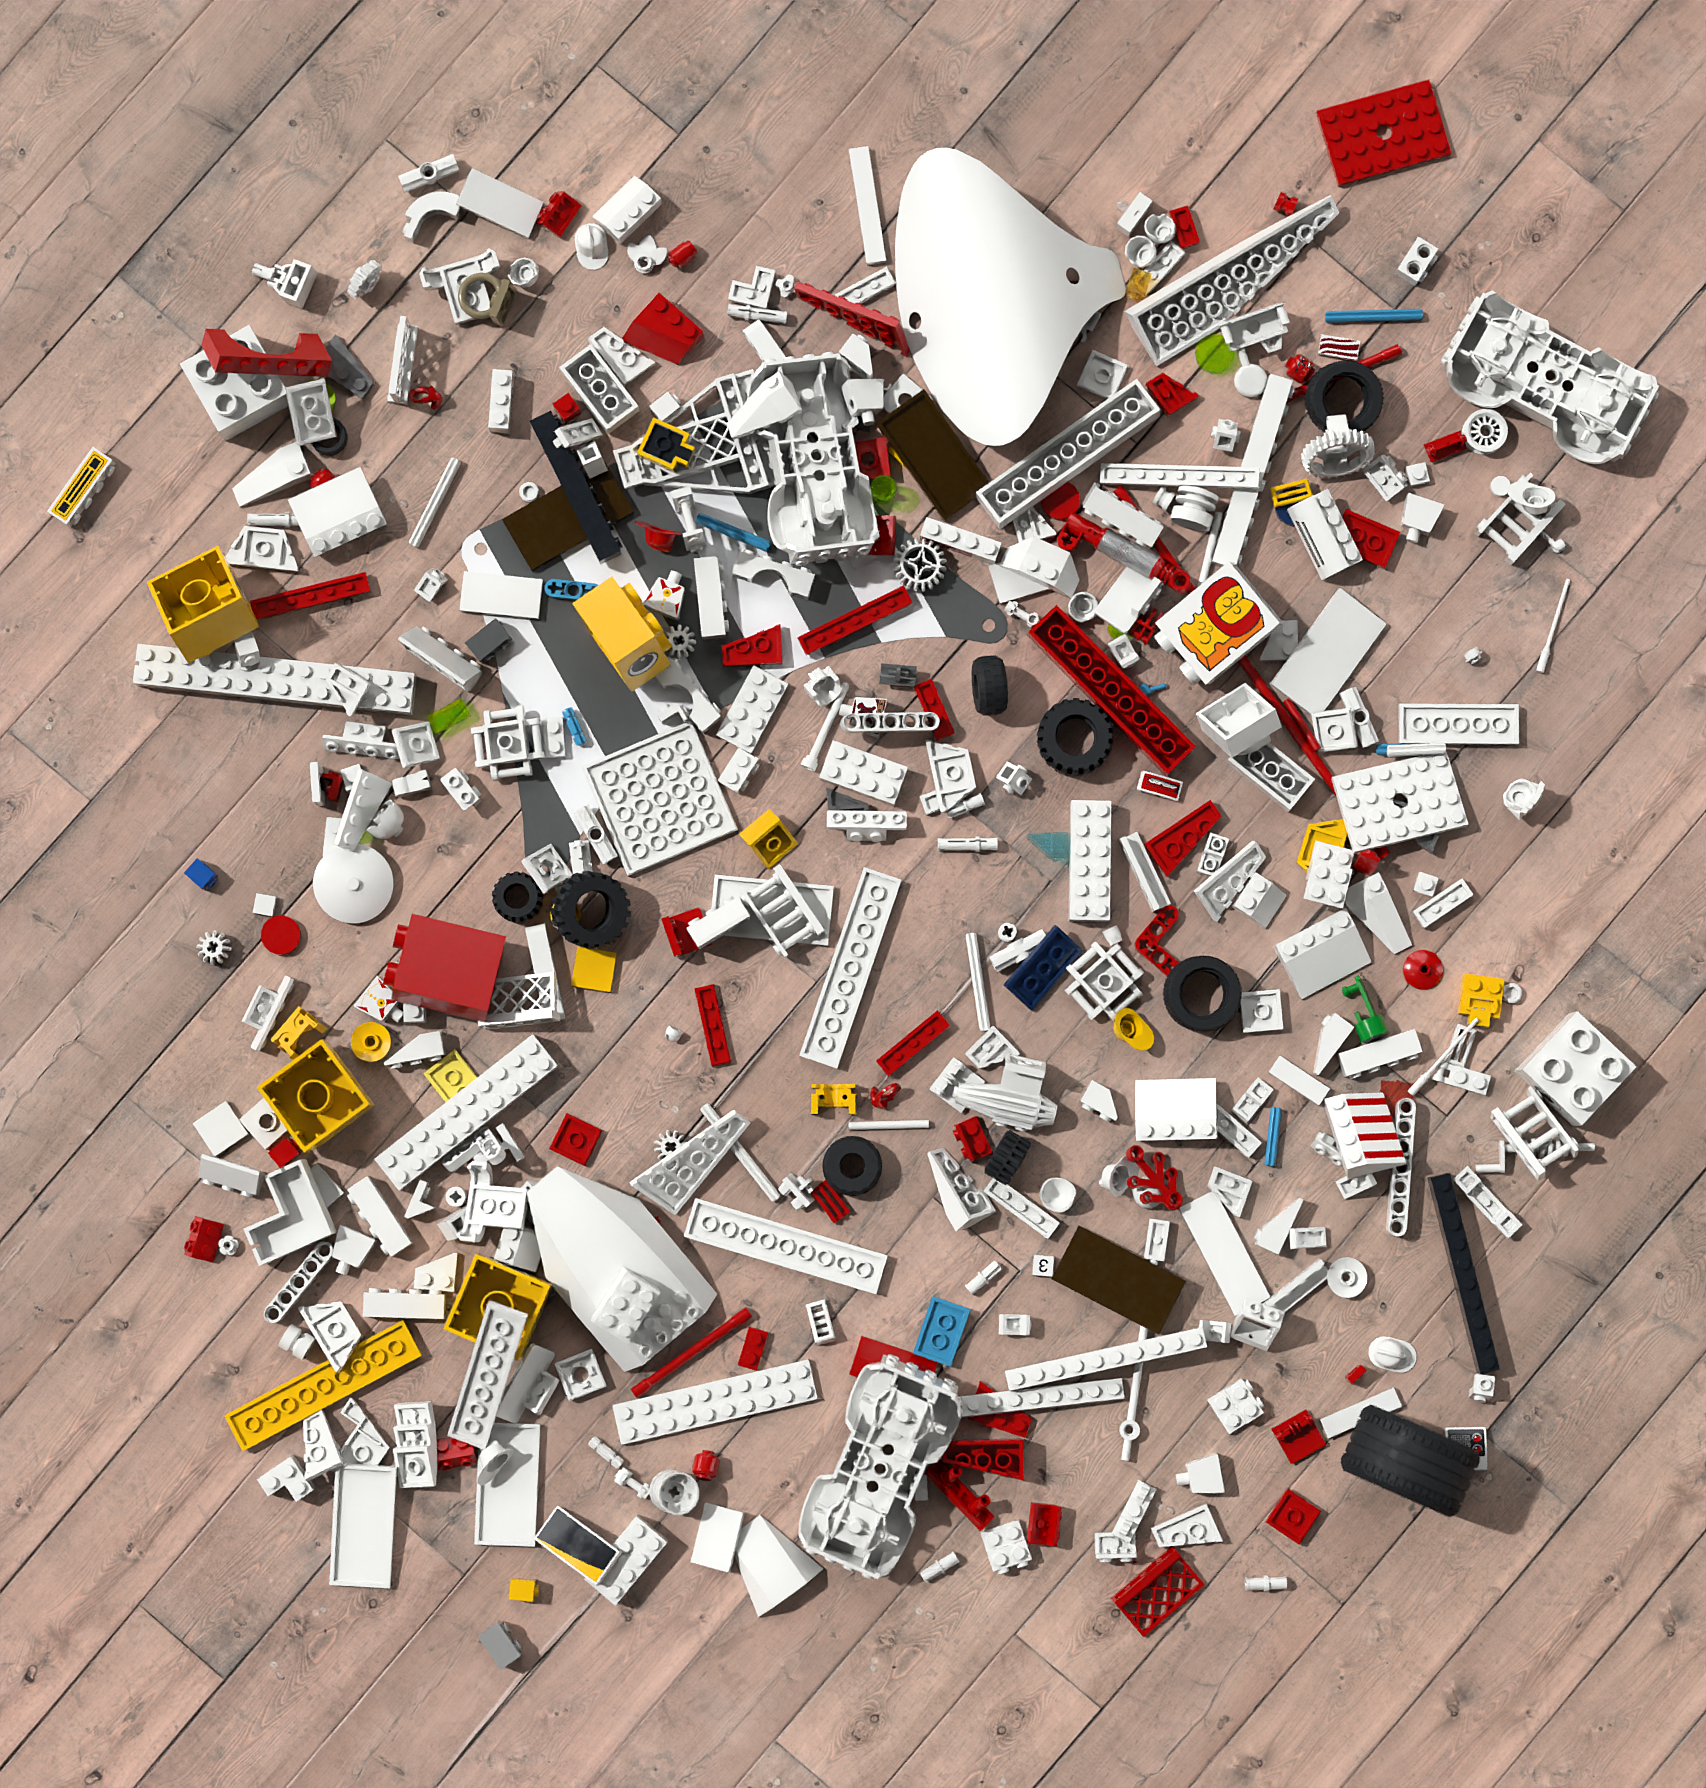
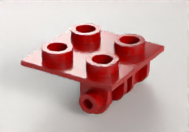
[1271,1409,1326,1464]

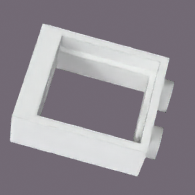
[1230,1298,1285,1351]

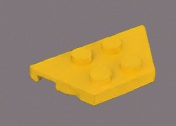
[1296,819,1347,873]

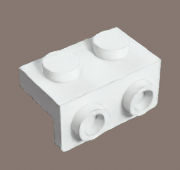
[440,767,482,811]
[1094,1532,1137,1562]

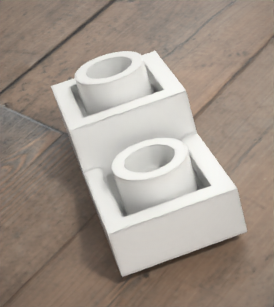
[1196,832,1229,877]

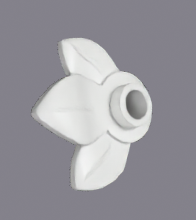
[627,235,667,274]

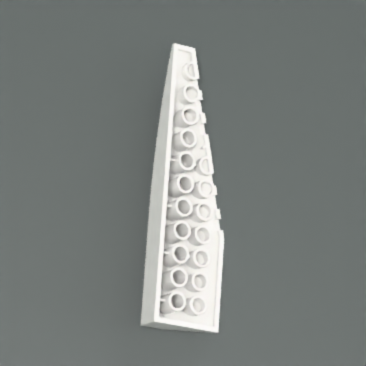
[1124,195,1339,366]

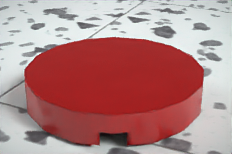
[1041,482,1080,520]
[261,915,301,955]

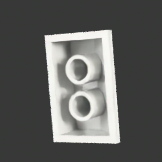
[592,176,662,244]
[687,896,750,950]
[198,1154,266,1198]

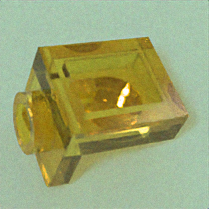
[1125,268,1152,301]

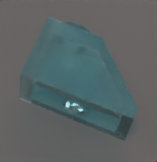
[1027,832,1069,862]

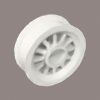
[1462,409,1508,455]

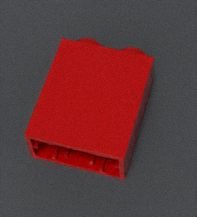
[383,914,506,1022]

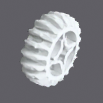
[893,538,946,592]

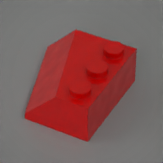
[622,293,704,365]

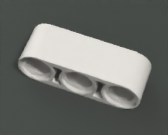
[742,319,786,362]

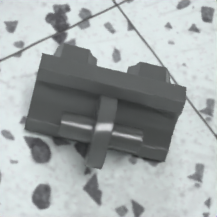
[879,663,917,687]

